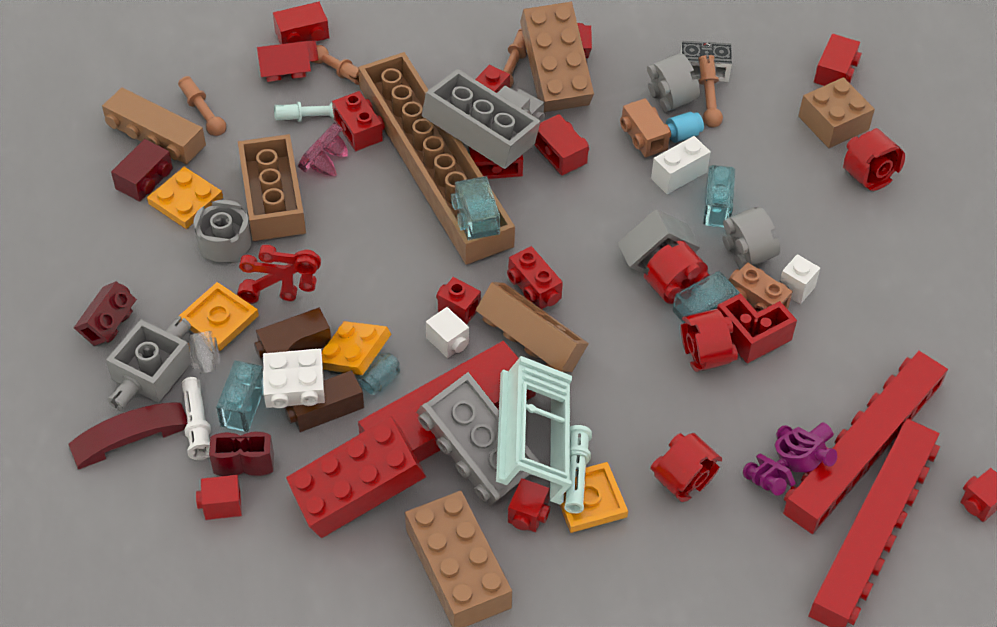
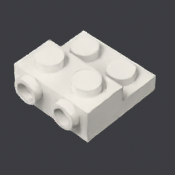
[263,349,325,408]

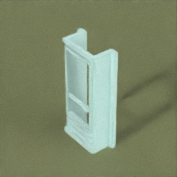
[496,356,572,505]

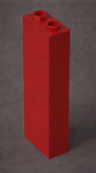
[358,340,536,462]

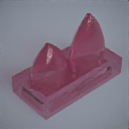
[298,122,348,176]

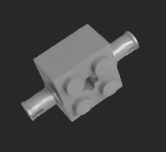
[106,316,192,411]

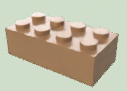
[520,1,594,112]
[238,134,306,241]
[405,491,512,627]

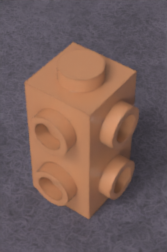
[620,98,671,158]
[728,262,793,312]

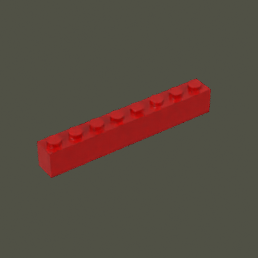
[783,351,948,535]
[808,419,941,627]

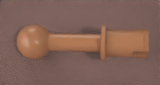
[503,28,527,88]
[312,45,359,85]
[698,55,723,128]
[178,76,226,136]

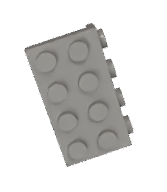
[416,372,540,506]

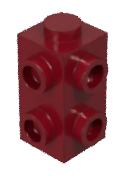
[74,281,137,346]

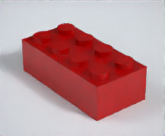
[286,416,427,538]

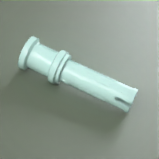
[564,425,592,513]

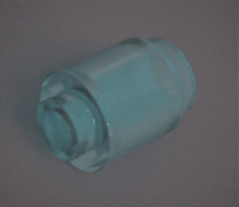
[358,353,400,395]

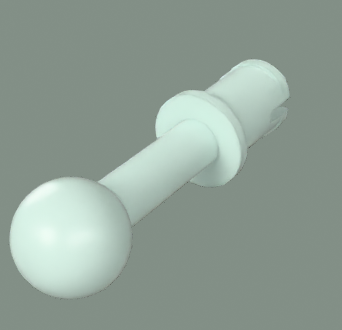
[274,102,334,122]

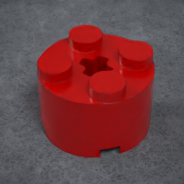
[843,128,905,191]
[644,241,710,306]
[681,309,738,372]
[650,433,722,502]

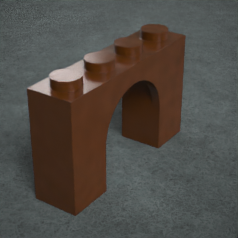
[254,307,364,432]

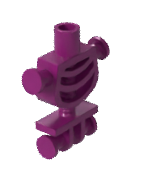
[743,422,837,496]

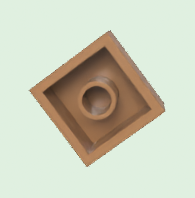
[798,77,875,148]

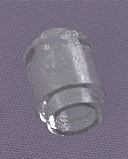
[188,331,221,374]

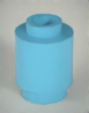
[666,112,704,143]

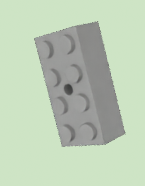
[421,69,541,169]

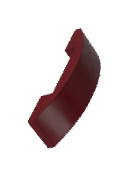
[68,402,188,470]

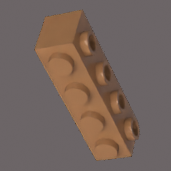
[102,87,206,164]
[475,282,589,372]

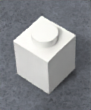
[780,254,820,305]
[425,307,469,359]

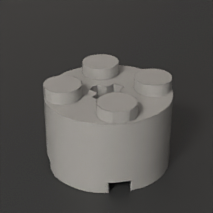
[647,53,700,113]
[194,200,252,263]
[722,207,780,269]

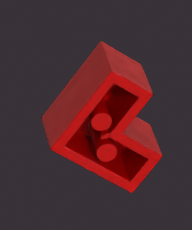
[717,293,797,364]

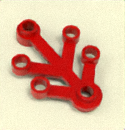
[237,245,321,304]

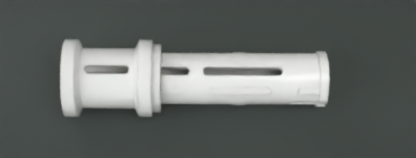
[181,377,211,460]

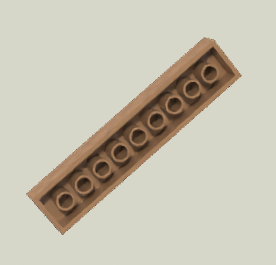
[358,52,515,265]

